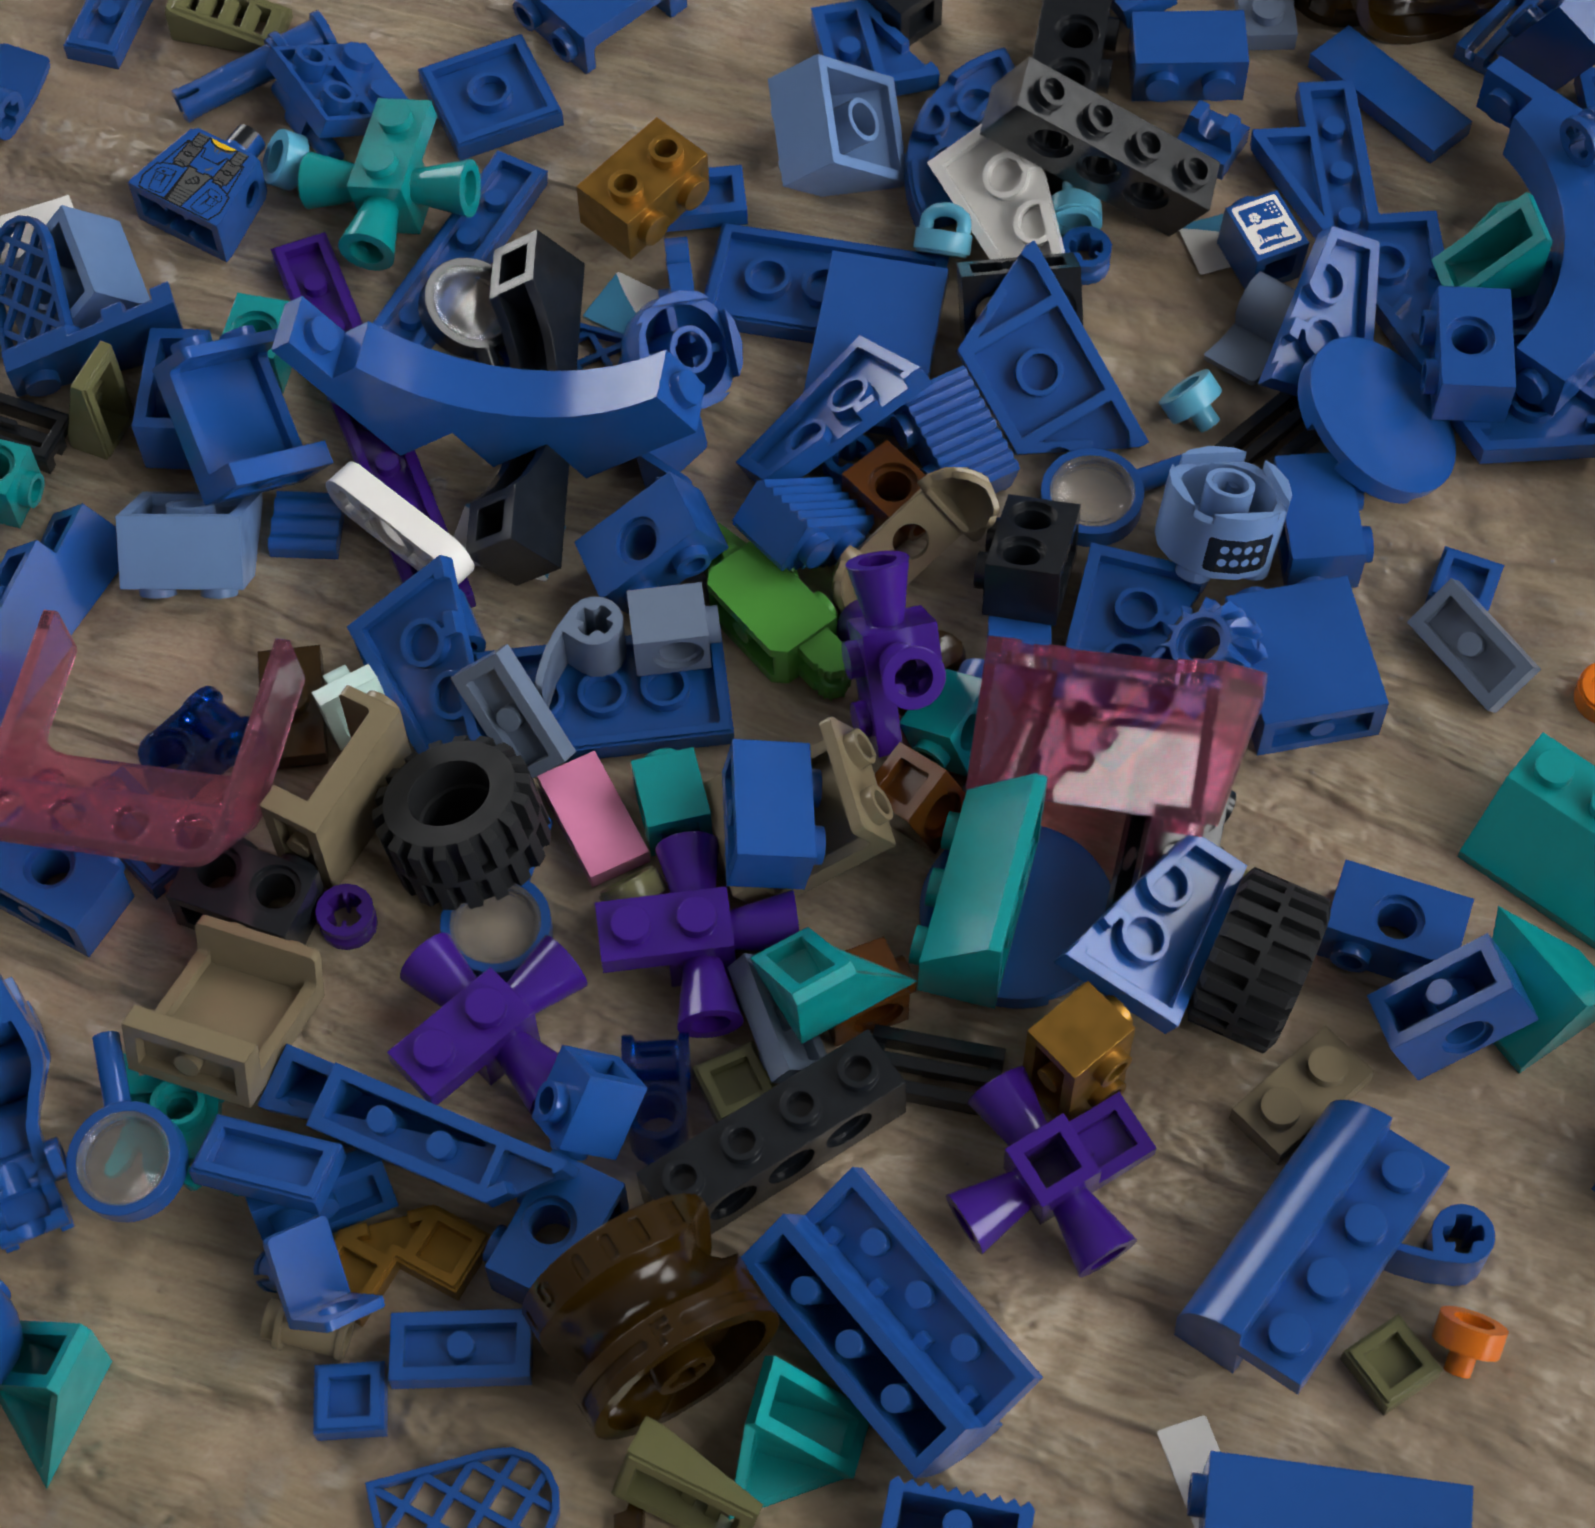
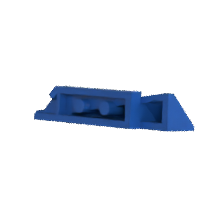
[0,503,119,731]
[257,1044,580,1208]

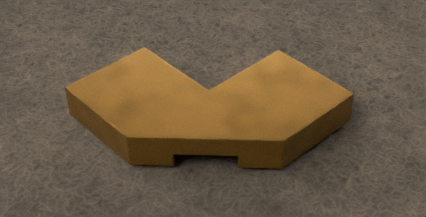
[334,1204,491,1327]

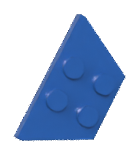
[956,240,1149,455]

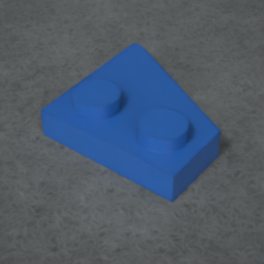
[811,0,940,96]

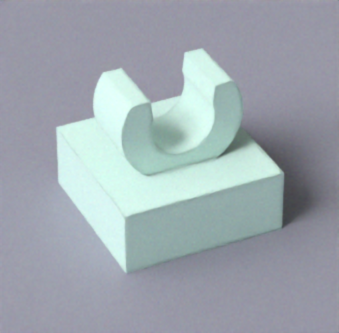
[312,664,385,751]

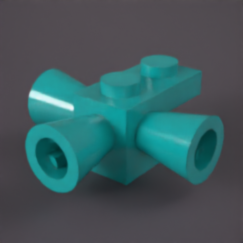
[298,98,481,271]

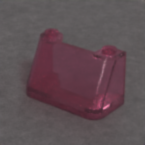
[966,635,1269,837]

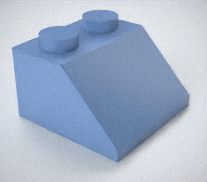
[768,54,905,197]
[5,205,150,339]
[115,492,263,599]

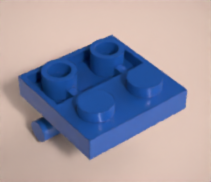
[265,42,408,160]

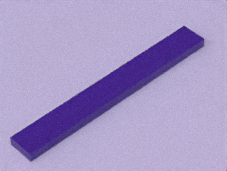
[270,232,476,608]

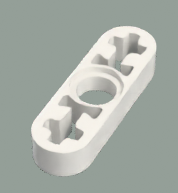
[326,461,474,585]

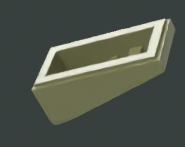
[165,0,293,53]
[68,341,134,460]
[611,1416,763,1528]

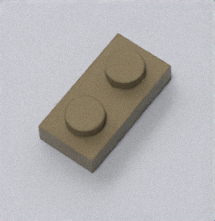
[1229,1025,1374,1165]

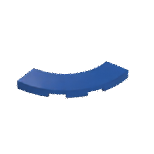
[904,47,1015,229]

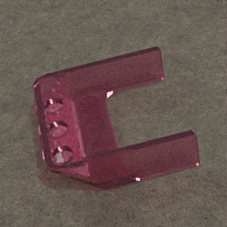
[0,610,305,867]

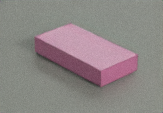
[537,751,650,888]

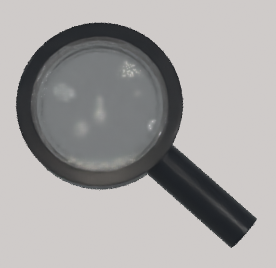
[418,258,505,366]

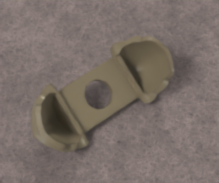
[831,467,1000,614]

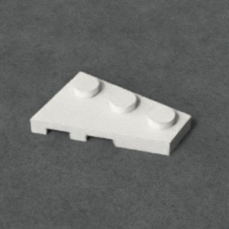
[927,124,1065,260]

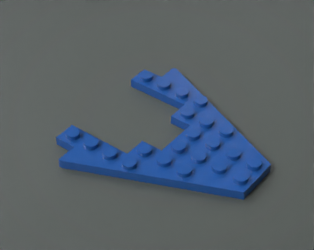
[1250,67,1595,464]

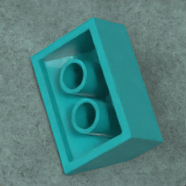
[1457,732,1595,949]
[908,773,1048,1009]

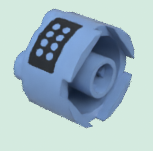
[1154,446,1292,584]

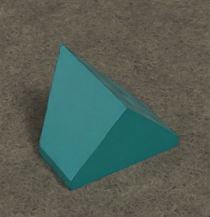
[1431,192,1553,299]
[1492,906,1595,1074]
[750,927,918,1044]
[0,1320,112,1489]
[728,1355,869,1520]

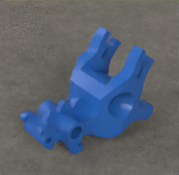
[0,974,75,1254]

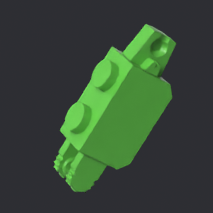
[703,523,851,701]

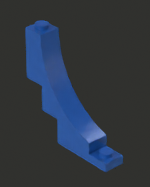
[1476,56,1595,417]
[271,296,706,478]

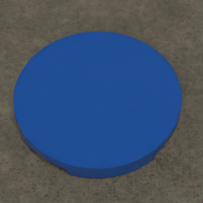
[1298,337,1456,504]
[919,826,1111,1009]

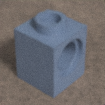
[627,582,721,676]

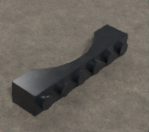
[466,230,585,586]

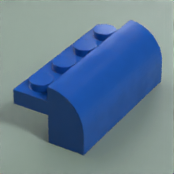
[1174,1100,1450,1395]
[741,1167,1043,1479]

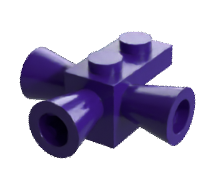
[837,551,946,758]
[595,831,799,1038]
[387,933,588,1116]
[946,1066,1157,1278]

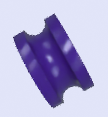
[315,883,378,950]

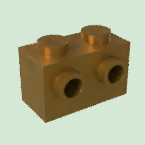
[576,117,710,260]
[1023,981,1136,1122]

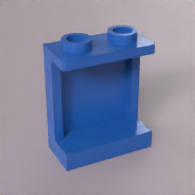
[513,0,687,74]
[152,325,333,506]
[1224,575,1389,756]

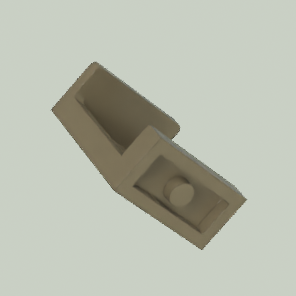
[259,685,411,889]
[703,716,896,904]
[121,915,325,1108]

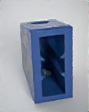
[128,124,268,262]

